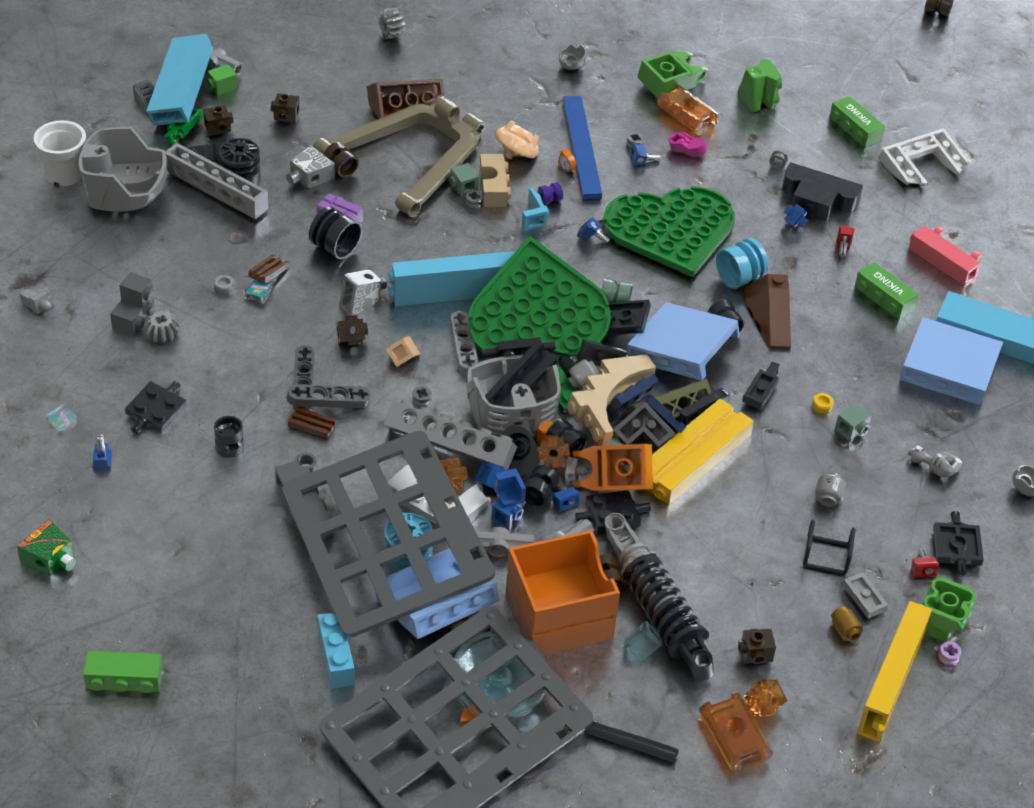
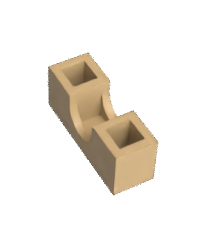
[480,154,511,207]

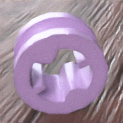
[938,642,962,666]

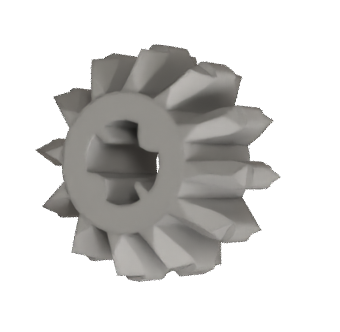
[378,8,406,39]
[143,310,180,344]

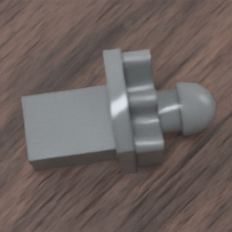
[20,286,54,314]
[550,457,589,488]

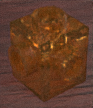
[537,435,570,468]
[440,458,468,491]
[743,679,788,718]

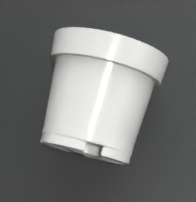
[34,120,86,186]

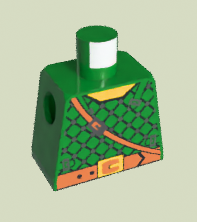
[17,519,76,574]

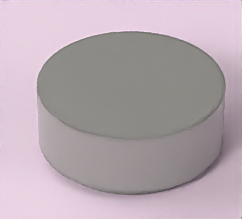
[214,275,235,295]

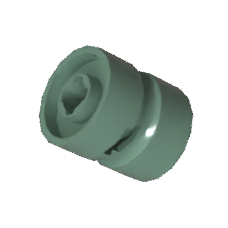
[601,278,633,303]

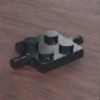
[483,337,556,358]
[125,381,187,435]
[575,490,651,533]
[933,511,984,576]

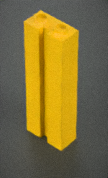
[647,399,754,505]
[857,601,932,743]

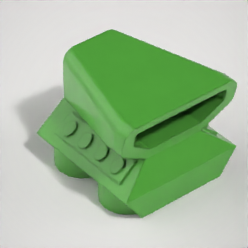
[738,58,782,113]
[922,577,977,642]

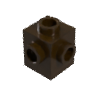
[270,93,300,123]
[203,105,234,136]
[336,315,368,346]
[738,628,776,664]

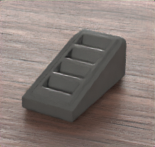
[133,80,155,113]

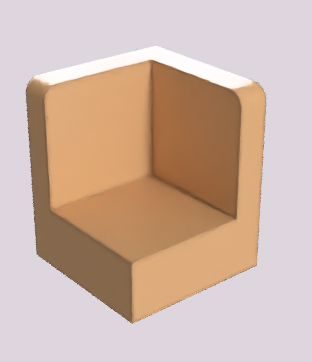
[386,336,420,367]

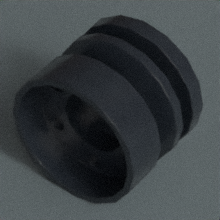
[219,138,261,185]
[308,206,362,259]

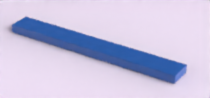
[563,96,602,199]

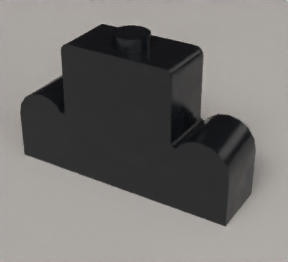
[782,162,863,221]

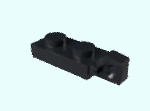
[577,339,629,366]
[742,361,780,410]
[679,388,730,426]

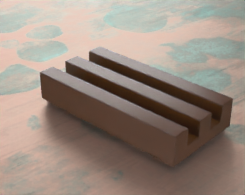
[248,254,289,284]
[288,406,337,439]

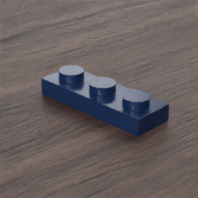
[607,374,659,417]

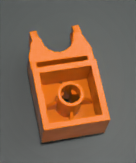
[573,444,653,491]

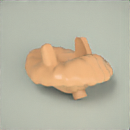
[495,121,539,160]

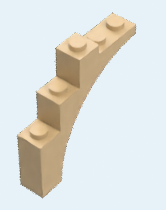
[567,354,656,446]

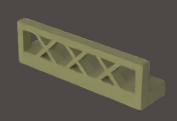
[626,379,712,418]

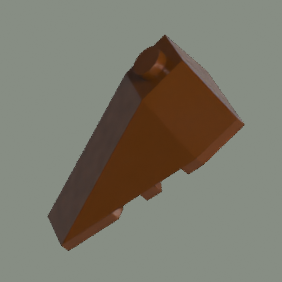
[366,79,445,119]

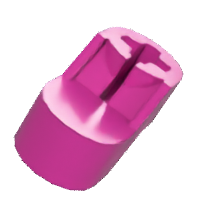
[668,132,707,157]

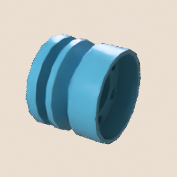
[716,238,769,289]
[384,513,433,572]

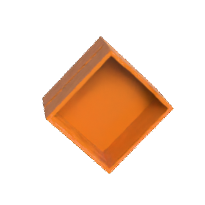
[505,530,620,656]

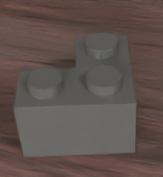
[110,272,156,336]
[612,401,675,452]

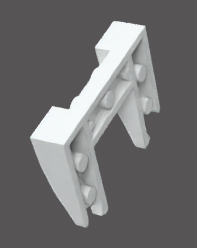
[878,128,969,186]
[387,461,491,526]

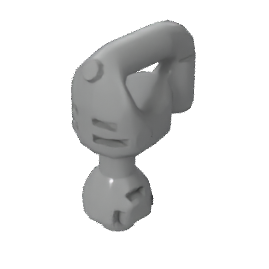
[908,445,962,477]

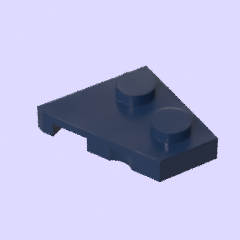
[643,395,686,433]

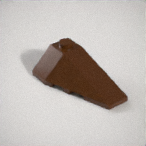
[744,274,791,349]

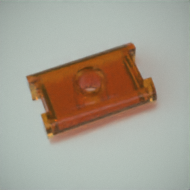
[657,85,721,135]
[699,692,773,772]

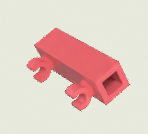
[909,226,982,286]

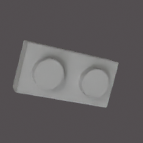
[843,572,889,618]

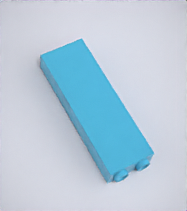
[146,34,213,126]
[388,251,514,307]
[936,291,1034,364]

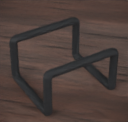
[803,519,856,575]

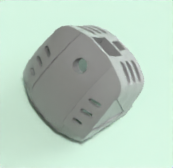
[78,126,167,212]
[466,355,560,438]

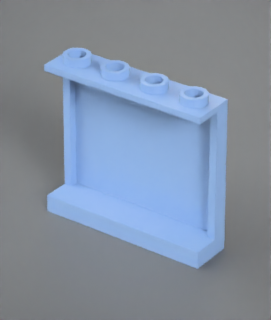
[627,302,740,381]
[900,317,1003,405]
[375,548,500,639]

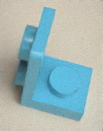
[522,187,549,231]

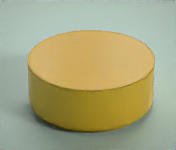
[812,393,834,414]

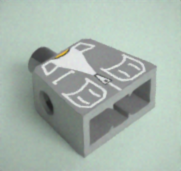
[286,145,335,188]
[339,270,387,316]

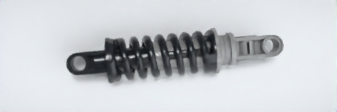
[605,513,714,680]

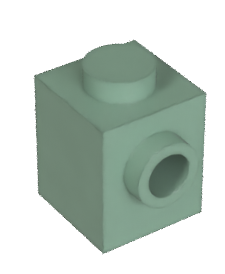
[449,163,479,197]
[835,403,872,441]

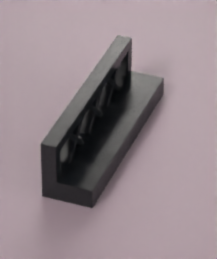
[485,339,557,421]

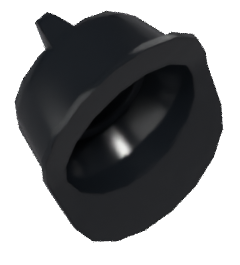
[502,426,540,475]

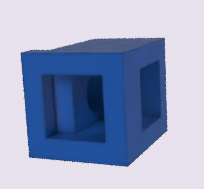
[491,499,525,531]

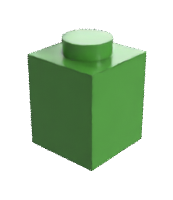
[207,64,237,96]

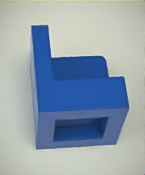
[474,461,507,489]
[494,468,526,508]

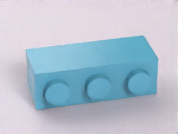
[317,612,355,689]

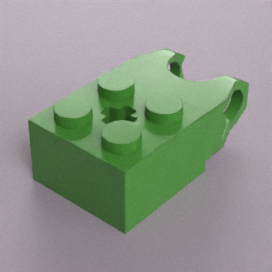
[637,51,708,99]

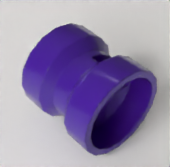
[538,182,563,205]

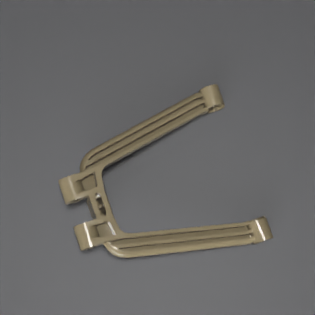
[313,96,486,217]

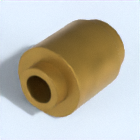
[831,606,863,642]

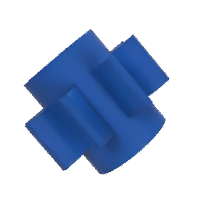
[783,204,808,228]

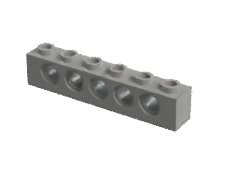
[165,143,268,219]
[383,400,517,470]

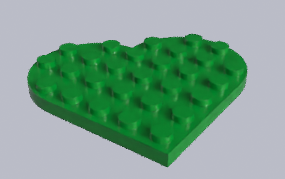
[603,186,735,277]
[468,236,611,358]

